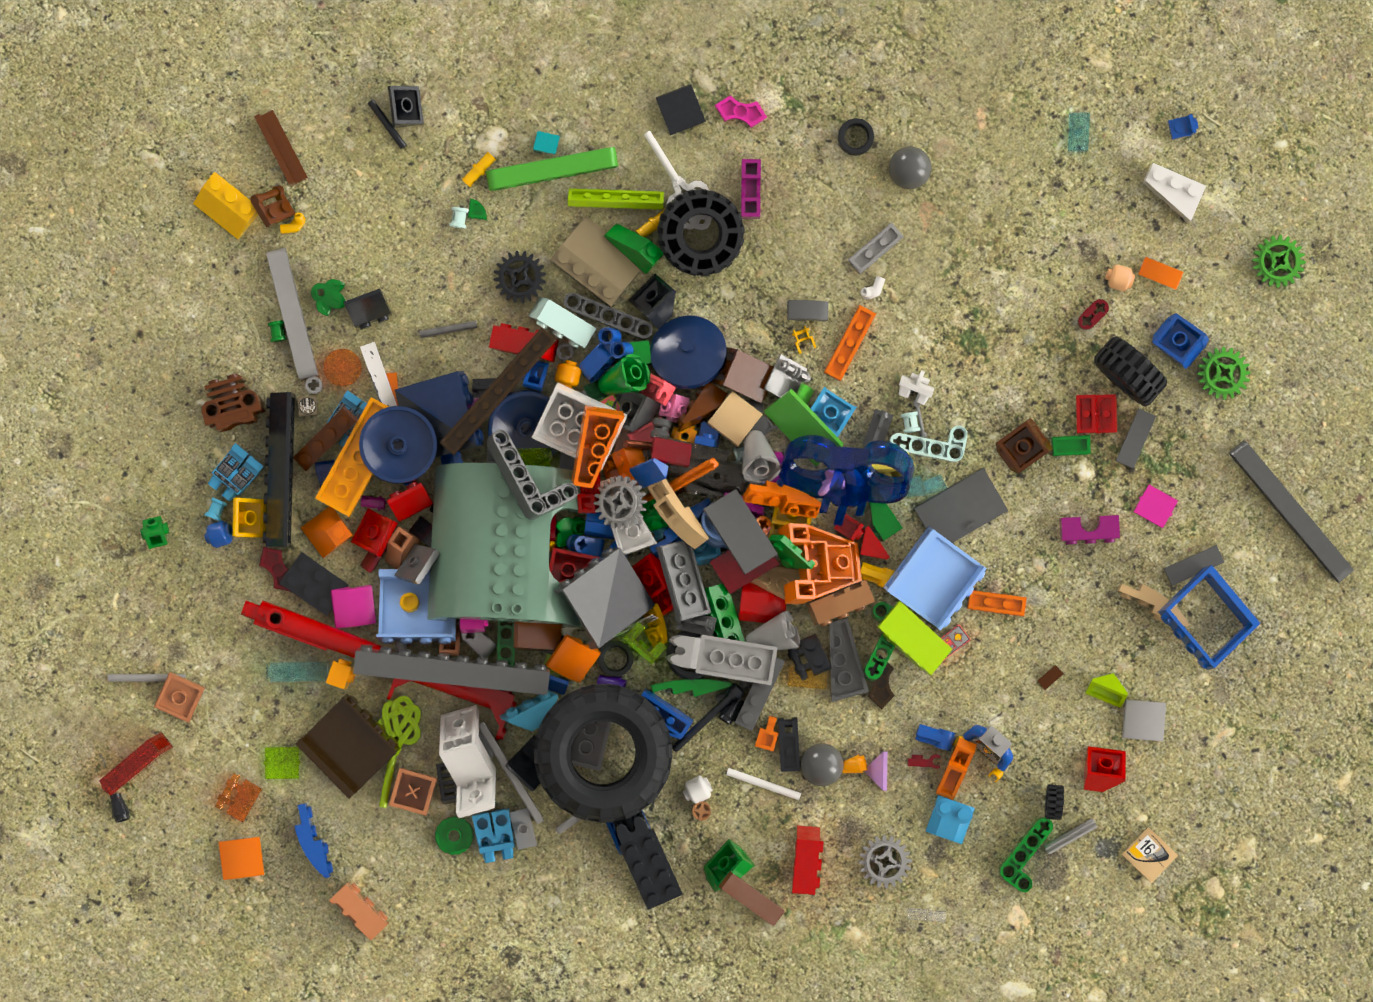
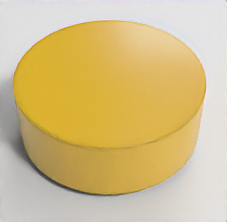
[400,592,420,613]

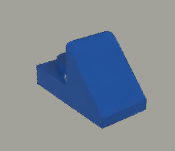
[694,422,720,448]

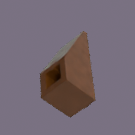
[677,382,728,432]

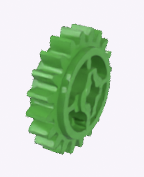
[1252,235,1306,288]
[1197,347,1251,400]

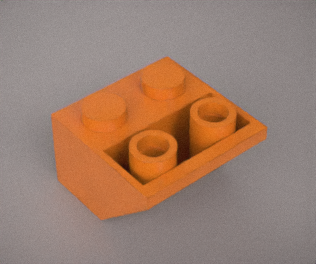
[603,448,646,486]

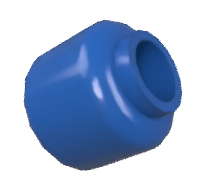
[204,520,234,548]

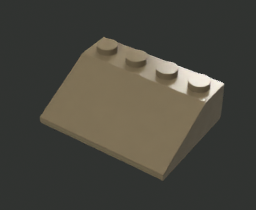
[550,217,641,308]

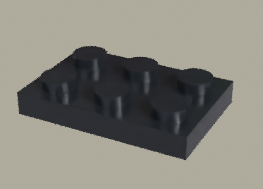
[280,552,349,616]

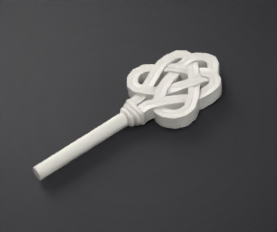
[644,131,712,230]

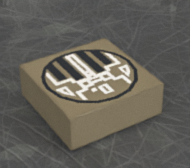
[297,396,318,417]

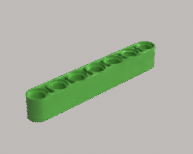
[486,147,619,191]

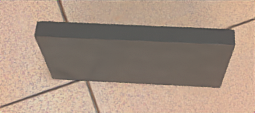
[703,489,777,575]
[656,540,711,622]

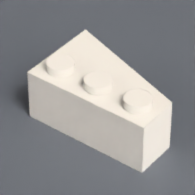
[1143,163,1206,223]

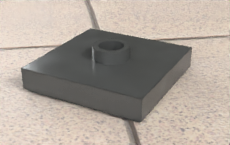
[394,544,440,585]

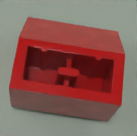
[387,482,433,522]

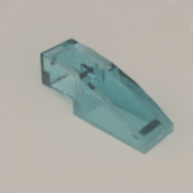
[884,474,947,497]
[266,662,328,682]

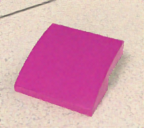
[331,585,376,628]

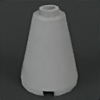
[742,430,780,484]
[745,611,800,650]

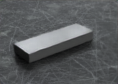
[848,222,904,274]

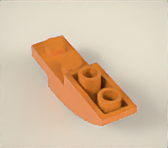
[743,481,823,518]

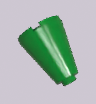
[598,354,650,395]

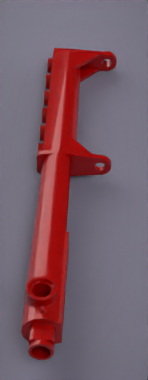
[241,600,517,740]

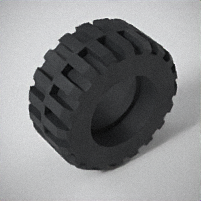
[1094,336,1167,406]

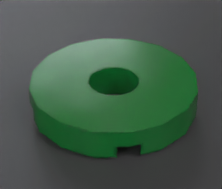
[435,816,473,855]

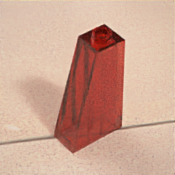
[99,732,173,796]

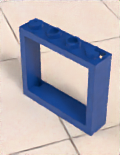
[1158,565,1261,670]

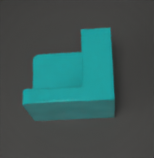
[533,131,560,155]

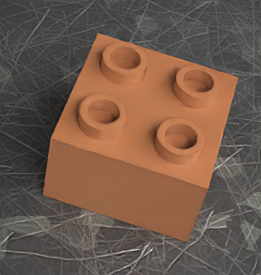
[389,767,438,816]

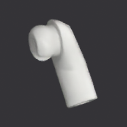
[860,276,885,300]

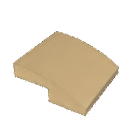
[707,391,763,447]

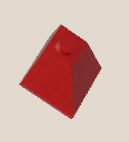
[1083,746,1126,792]

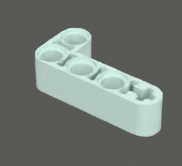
[889,426,967,462]

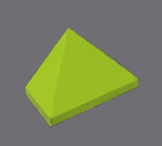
[1085,673,1128,708]

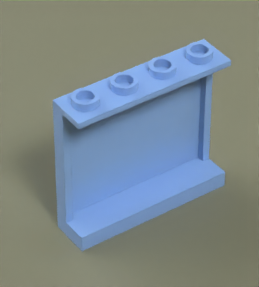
[883,526,987,630]
[376,569,456,644]

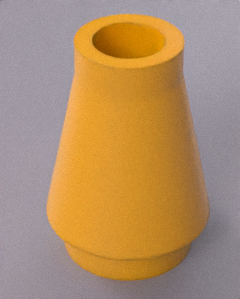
[842,754,867,774]

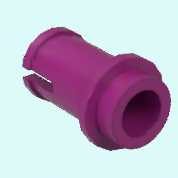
[361,495,386,511]

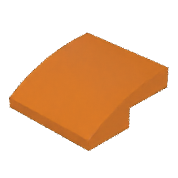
[545,634,601,683]
[219,836,264,880]

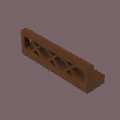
[254,110,308,187]

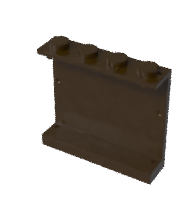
[295,694,401,799]

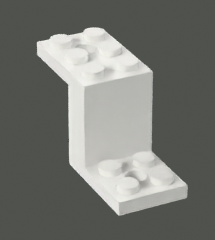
[439,705,496,818]

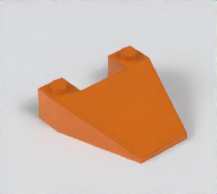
[778,523,862,604]

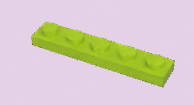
[568,188,664,210]

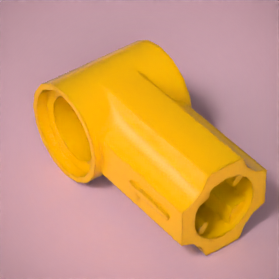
[861,562,895,587]

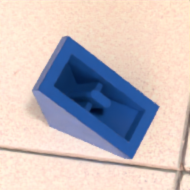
[522,361,549,393]

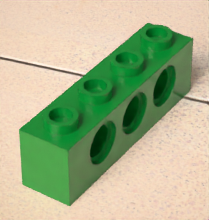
[705,583,745,642]

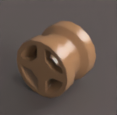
[692,801,711,821]

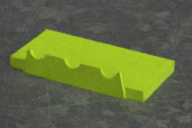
[877,601,952,675]

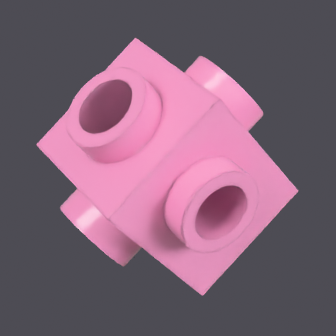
[659,394,690,423]

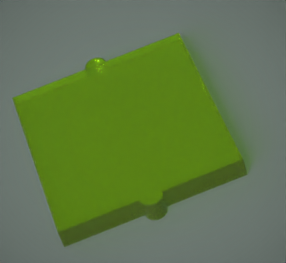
[263,747,301,779]

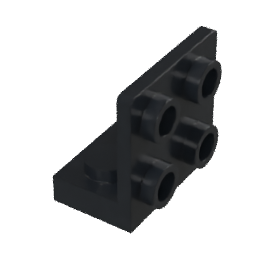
[505,735,541,792]

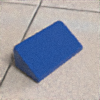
[629,458,669,488]
[548,675,569,695]

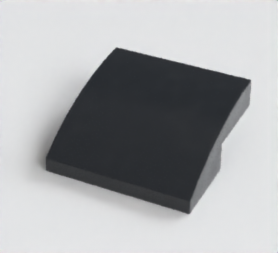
[656,84,706,136]

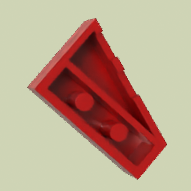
[489,323,559,363]

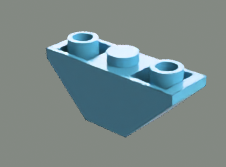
[500,690,558,731]

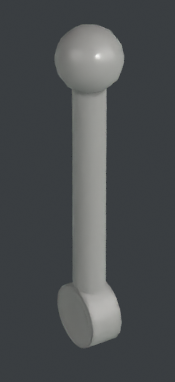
[913,400,927,438]

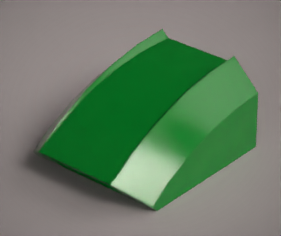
[704,839,755,892]

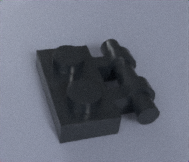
[787,633,832,681]

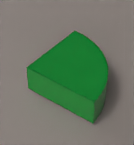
[468,198,487,221]

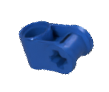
[566,534,605,557]

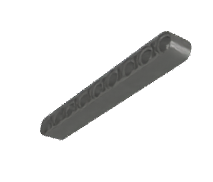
[1229,440,1354,583]

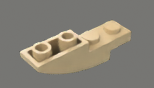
[647,479,709,549]
[1117,584,1189,627]

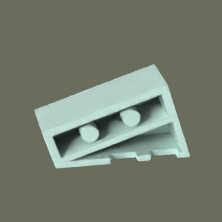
[528,297,596,349]

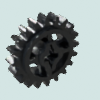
[493,250,546,304]

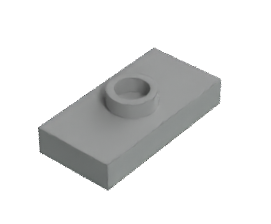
[510,808,537,850]

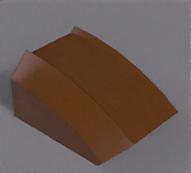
[996,418,1053,474]

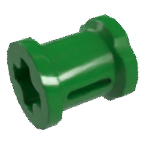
[268,320,287,343]

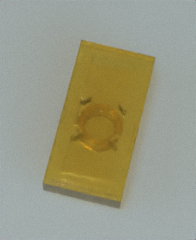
[788,667,828,689]

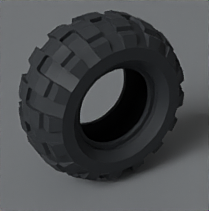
[534,684,672,823]

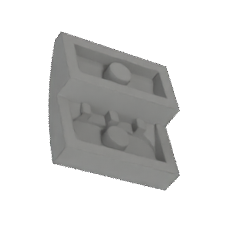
[1122,700,1166,741]

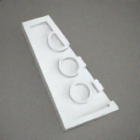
[600,476,657,555]

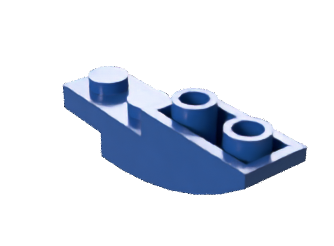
[294,803,333,878]

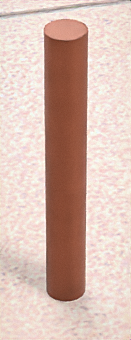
[623,440,653,449]

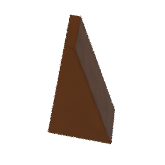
[1037,665,1064,690]

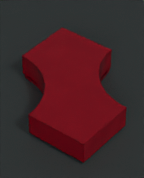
[259,547,291,592]

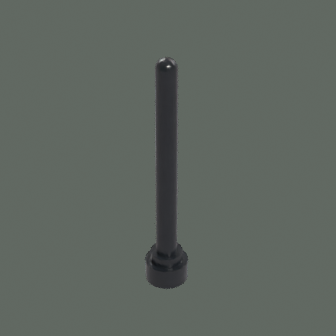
[672,682,745,752]

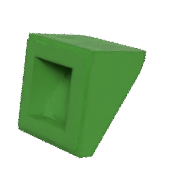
[796,383,814,405]

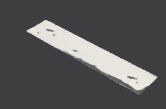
[360,342,397,407]

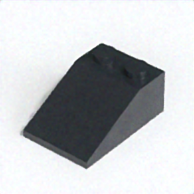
[344,288,392,330]

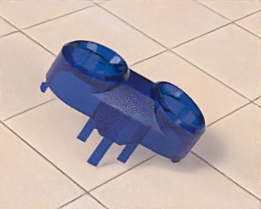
[777,435,915,526]

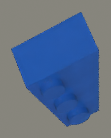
[642,688,694,739]

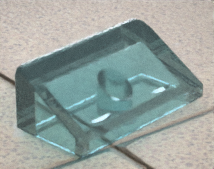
[1068,112,1090,152]

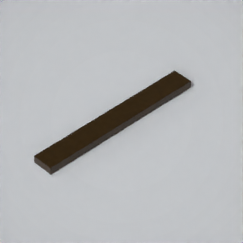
[439,327,556,455]

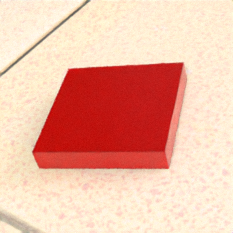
[351,508,398,557]

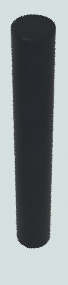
[367,99,407,150]

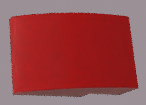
[632,553,674,616]

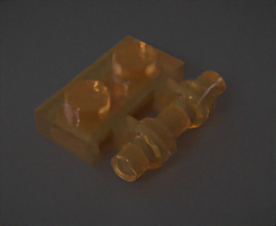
[215,773,263,822]

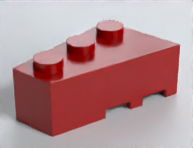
[792,825,824,895]

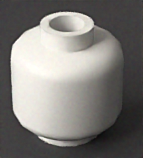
[683,775,713,804]

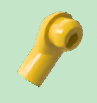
[280,212,305,234]

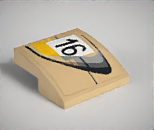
[1122,827,1178,883]

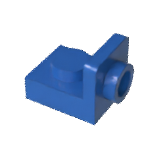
[1167,114,1198,140]

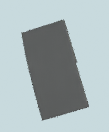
[787,300,828,322]

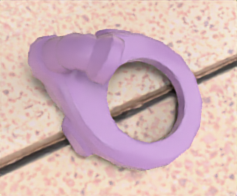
[818,469,845,496]

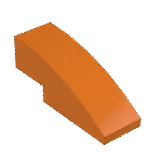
[936,737,977,800]

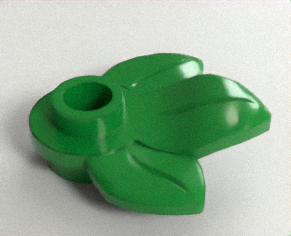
[311,279,346,316]
[556,517,586,547]

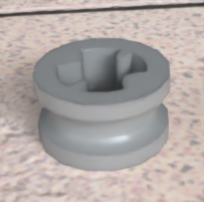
[305,376,323,394]

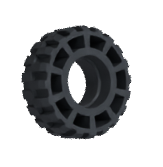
[657,189,745,276]

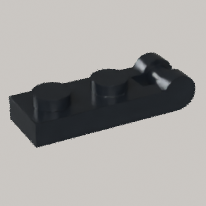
[778,717,800,772]

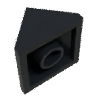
[388,86,424,128]

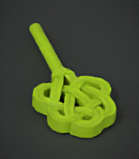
[377,696,421,808]

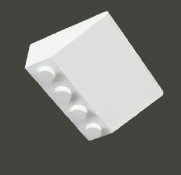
[532,382,627,470]

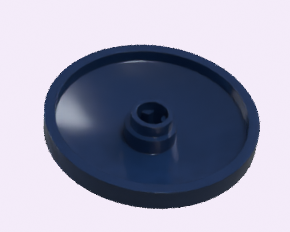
[650,315,727,389]
[488,390,557,466]
[359,406,437,484]

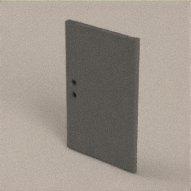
[913,468,1008,543]

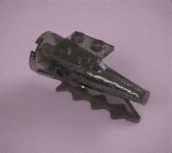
[644,434,746,500]

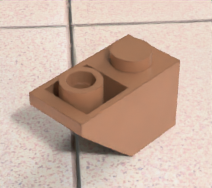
[385,527,421,569]

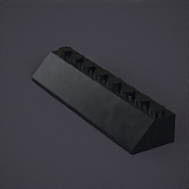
[263,392,295,548]

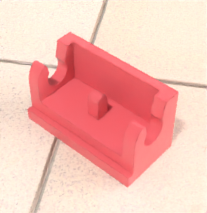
[639,373,676,406]

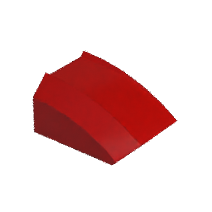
[738,583,787,623]

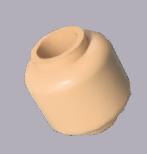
[1105,264,1135,292]

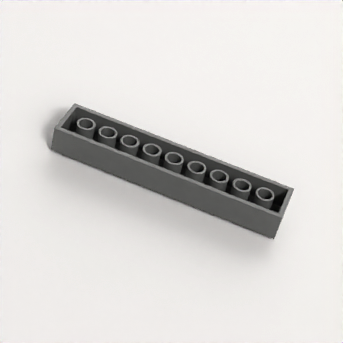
[353,645,550,695]

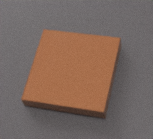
[154,672,205,723]

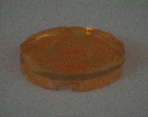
[324,349,362,387]

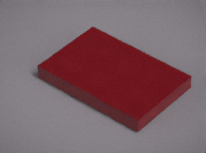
[710,550,779,594]

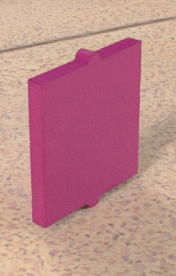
[1133,484,1178,528]

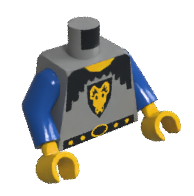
[953,725,1013,782]

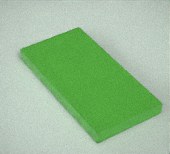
[764,389,843,466]

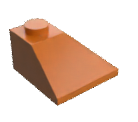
[301,506,354,559]

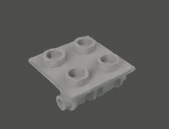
[764,354,811,397]

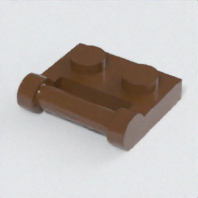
[250,185,296,228]

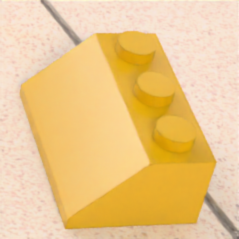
[193,172,258,239]

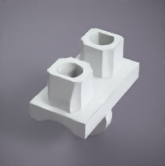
[899,370,934,405]

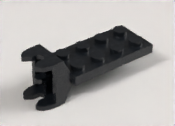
[613,810,683,910]

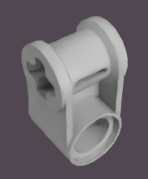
[461,632,497,658]

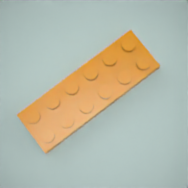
[315,397,389,517]

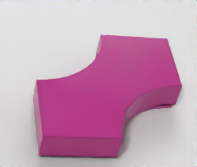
[715,95,767,128]

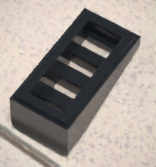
[436,763,457,804]

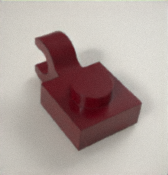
[907,754,941,769]

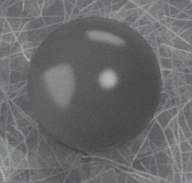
[889,146,932,189]
[801,743,844,787]

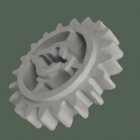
[594,476,647,529]
[858,835,912,888]

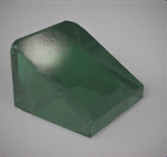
[583,380,608,401]

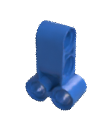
[578,327,634,383]

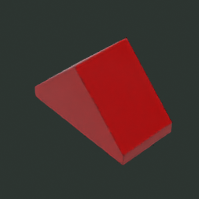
[860,526,890,560]

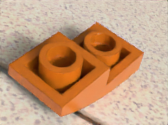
[1138,257,1184,289]

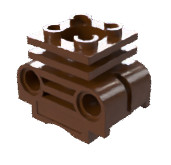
[201,373,265,433]

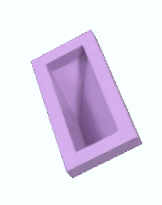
[864,751,888,791]

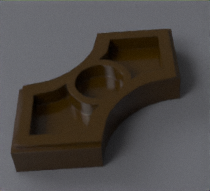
[868,655,895,710]

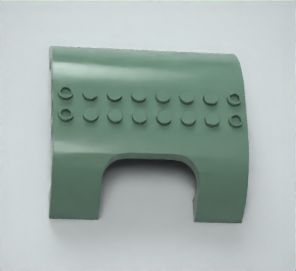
[427,463,587,628]

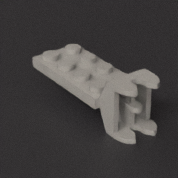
[666,635,778,685]

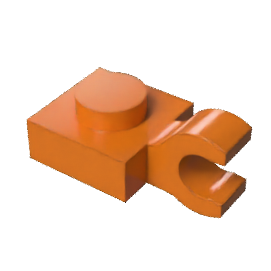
[755,716,779,751]

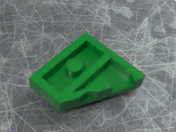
[768,535,815,569]

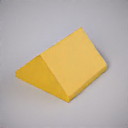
[233,498,266,538]

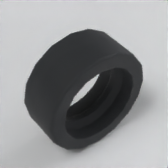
[838,118,874,156]
[598,641,634,677]

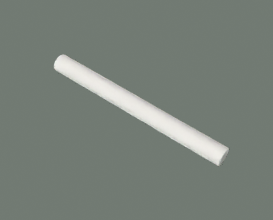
[726,768,801,800]

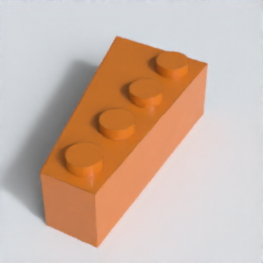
[572,405,625,488]

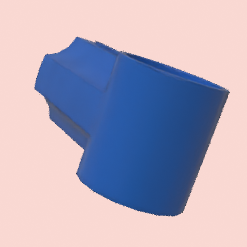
[915,724,956,752]

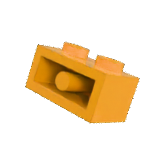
[326,659,356,689]

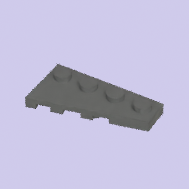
[829,618,869,702]

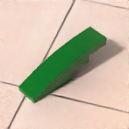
[651,679,731,697]

